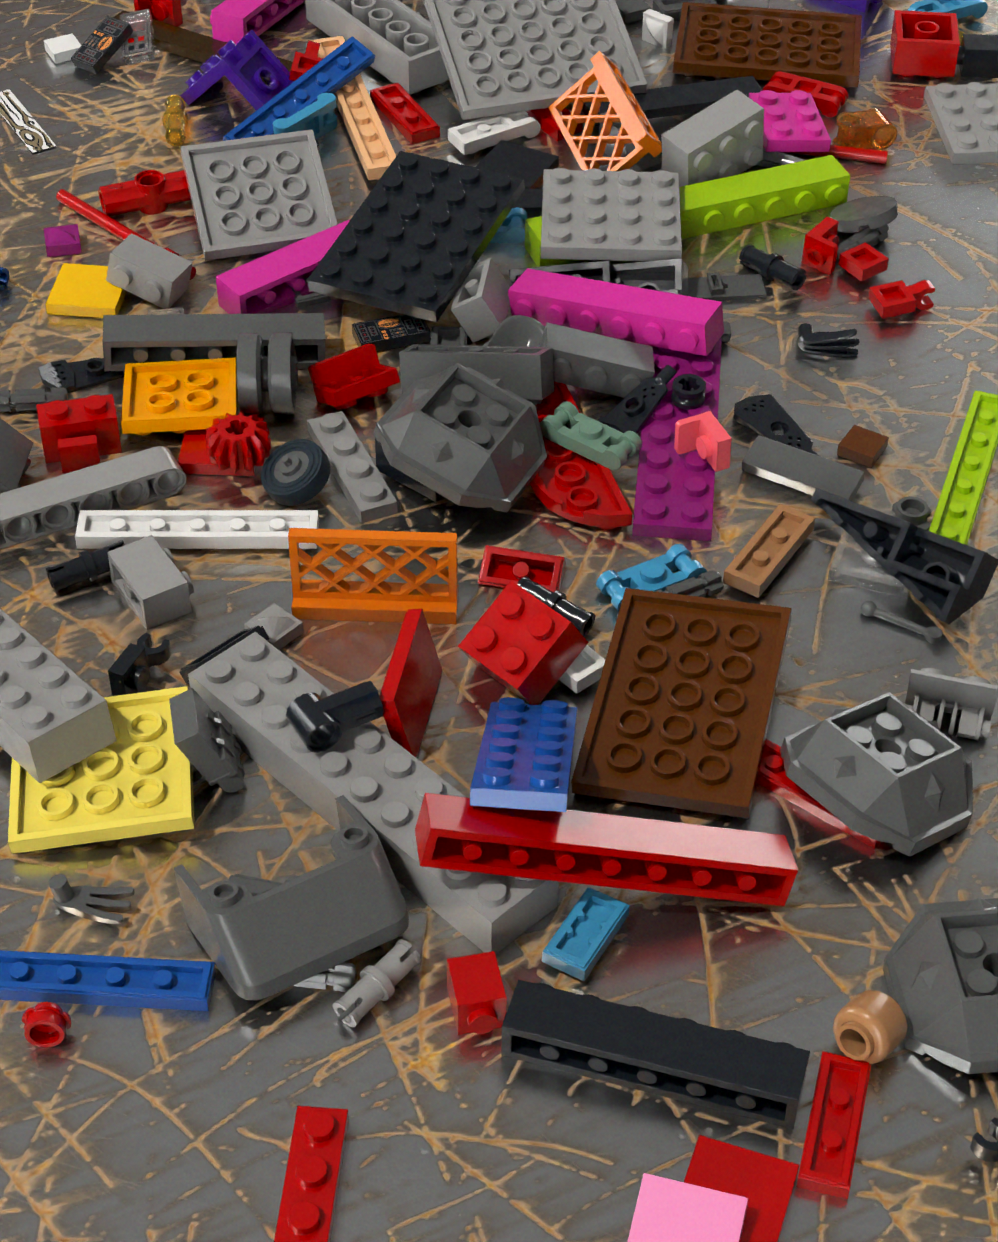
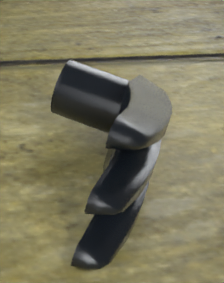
[797,323,859,357]

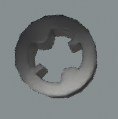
[671,374,706,409]

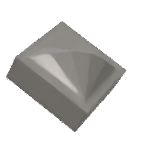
[244,603,304,650]

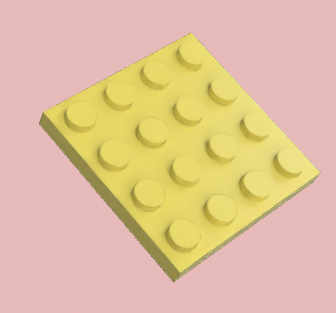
[8,686,195,854]

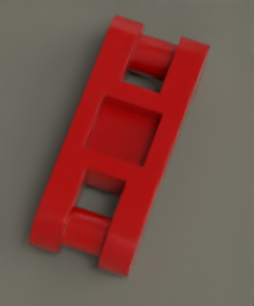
[762,71,848,118]

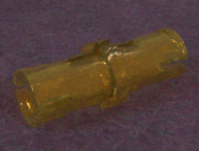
[163,95,188,146]

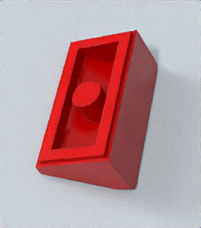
[478,545,566,592]

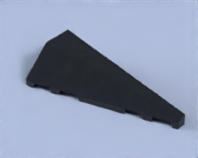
[509,258,688,296]
[811,488,998,624]

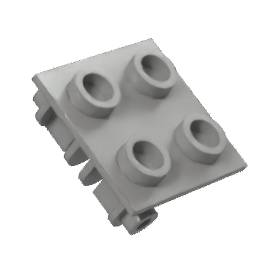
[905,668,998,741]

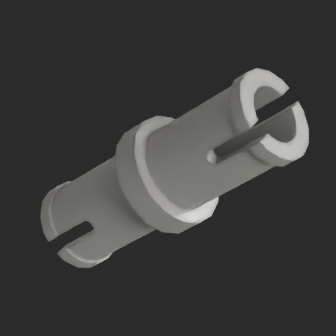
[333,939,421,1027]

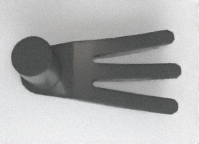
[49,874,135,924]

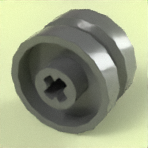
[237,332,298,415]

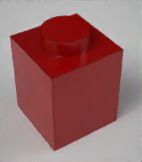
[447,951,507,1035]

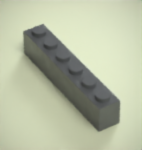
[102,313,326,371]

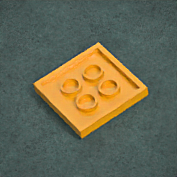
[121,357,237,436]

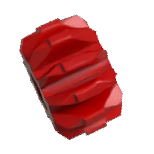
[205,411,271,474]

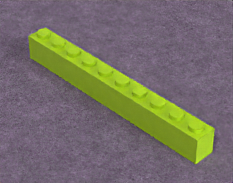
[525,155,850,267]

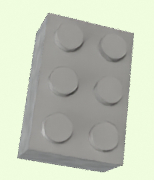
[661,90,764,187]

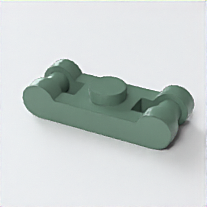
[540,401,642,470]

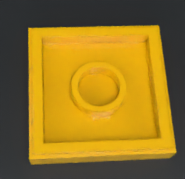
[45,263,127,318]

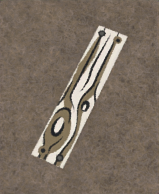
[0,89,56,153]

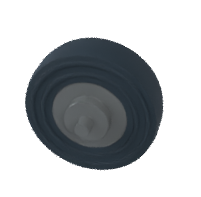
[261,439,331,506]

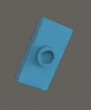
[542,887,630,981]

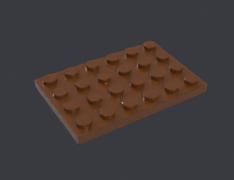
[673,2,862,88]
[571,588,792,818]

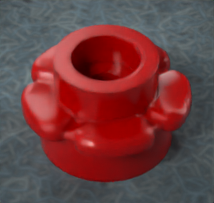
[22,1002,71,1048]

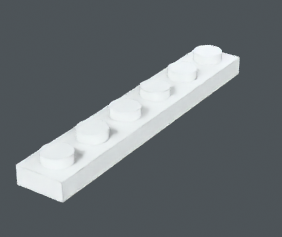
[75,510,319,549]

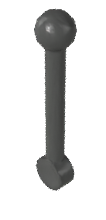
[861,601,943,644]

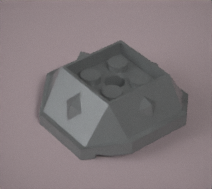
[374,363,547,512]
[780,692,973,856]
[883,897,998,1074]

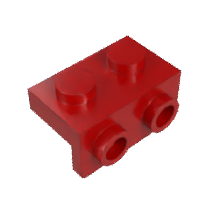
[308,343,400,409]

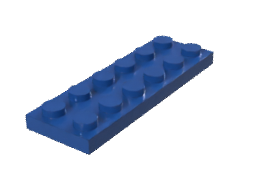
[470,697,577,812]

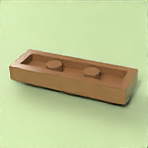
[723,504,815,598]

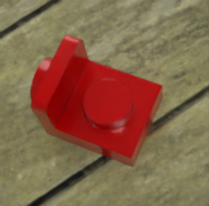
[133,0,183,27]
[801,216,839,275]

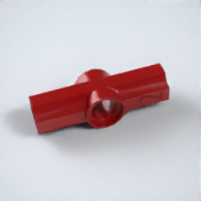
[98,170,191,216]

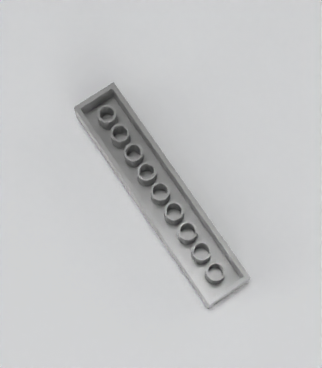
[188,632,559,955]

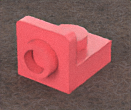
[674,411,732,472]

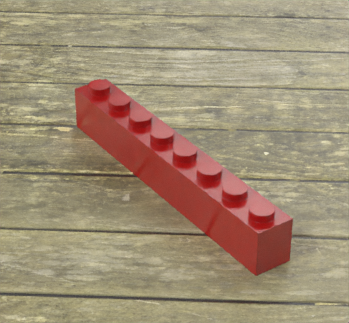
[415,793,798,906]

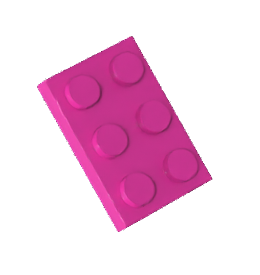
[749,90,831,152]

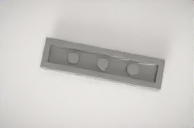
[307,411,398,523]

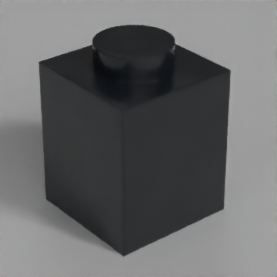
[956,34,998,78]

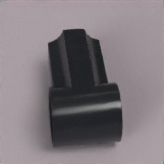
[286,681,384,753]

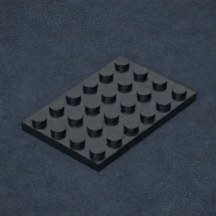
[307,151,525,322]

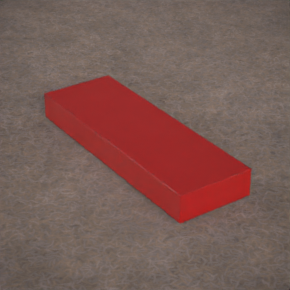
[370,83,440,145]
[796,1051,872,1199]

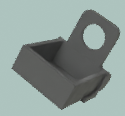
[169,688,245,792]

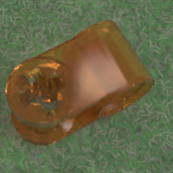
[832,108,897,150]

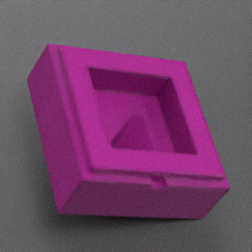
[43,224,82,257]

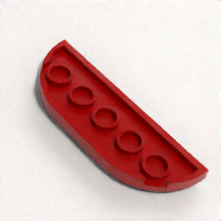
[530,382,632,530]

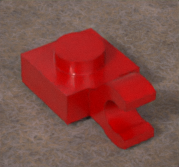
[289,40,324,81]
[869,280,935,319]

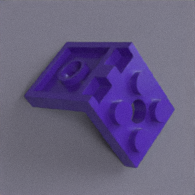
[180,30,294,111]

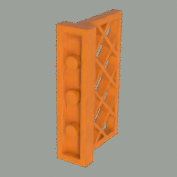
[548,51,662,171]
[288,528,459,624]

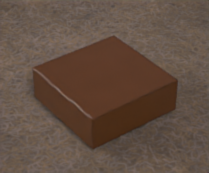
[837,425,889,468]

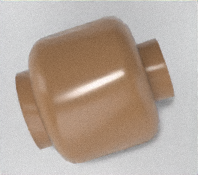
[833,990,908,1064]

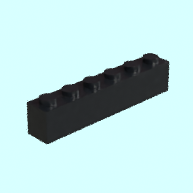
[501,979,810,1129]

